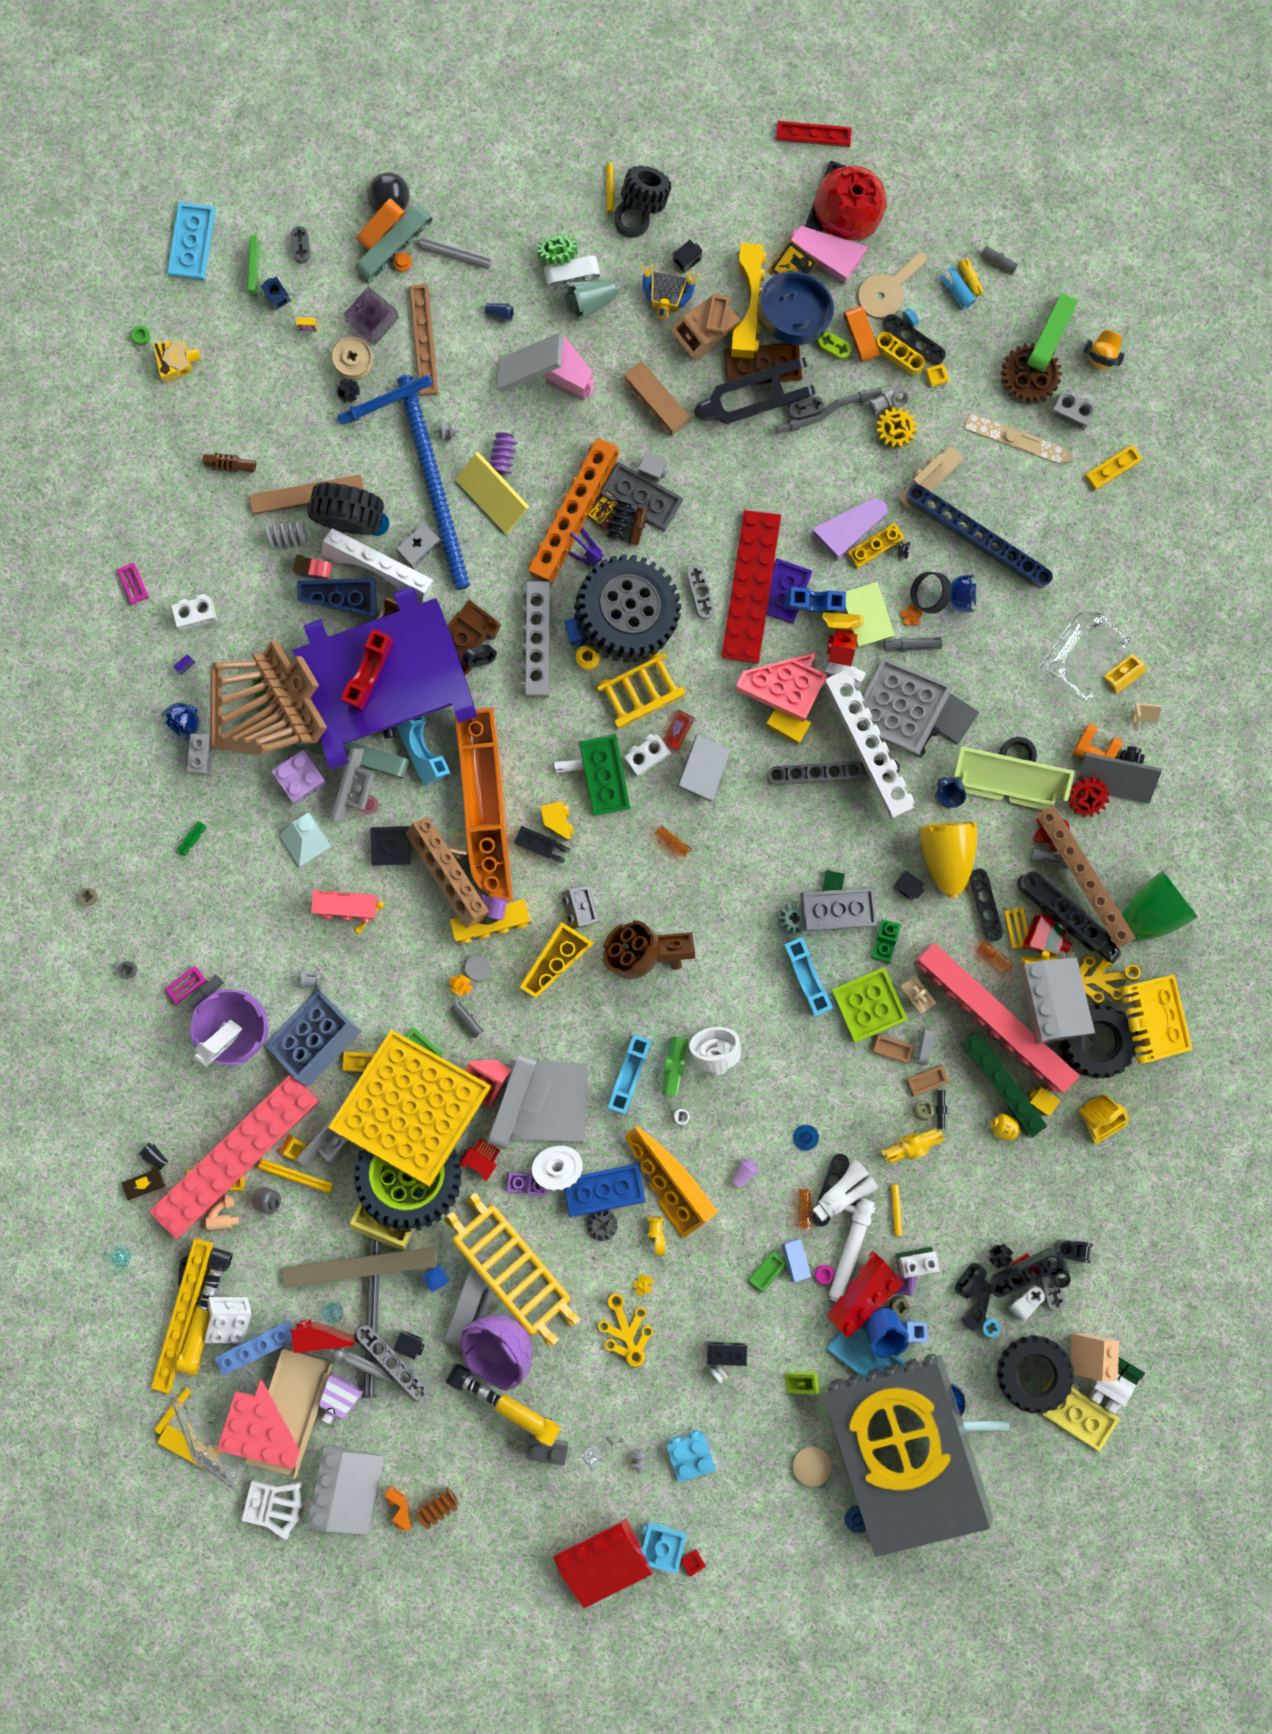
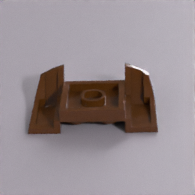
[448,600,501,675]

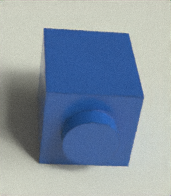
[422,1263,450,1293]

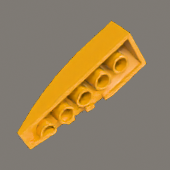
[624,1126,718,1238]

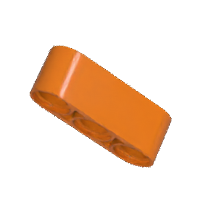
[356,198,405,252]
[843,306,880,363]

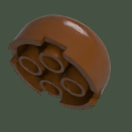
[602,920,660,980]

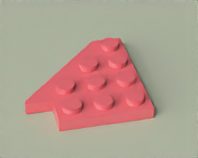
[735,653,828,722]
[217,1379,300,1470]

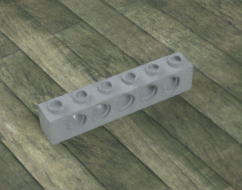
[522,581,550,698]

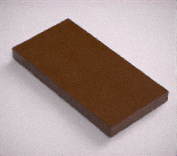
[724,343,802,385]

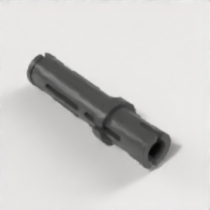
[884,637,942,652]

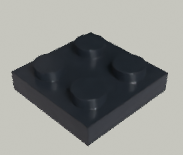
[370,826,411,866]

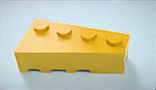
[518,922,594,998]

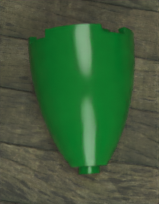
[1122,870,1198,942]

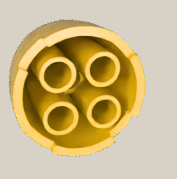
[919,821,978,898]

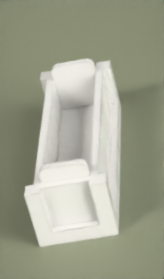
[194,1019,243,1067]

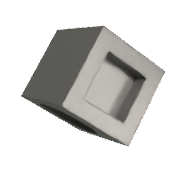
[638,452,669,482]

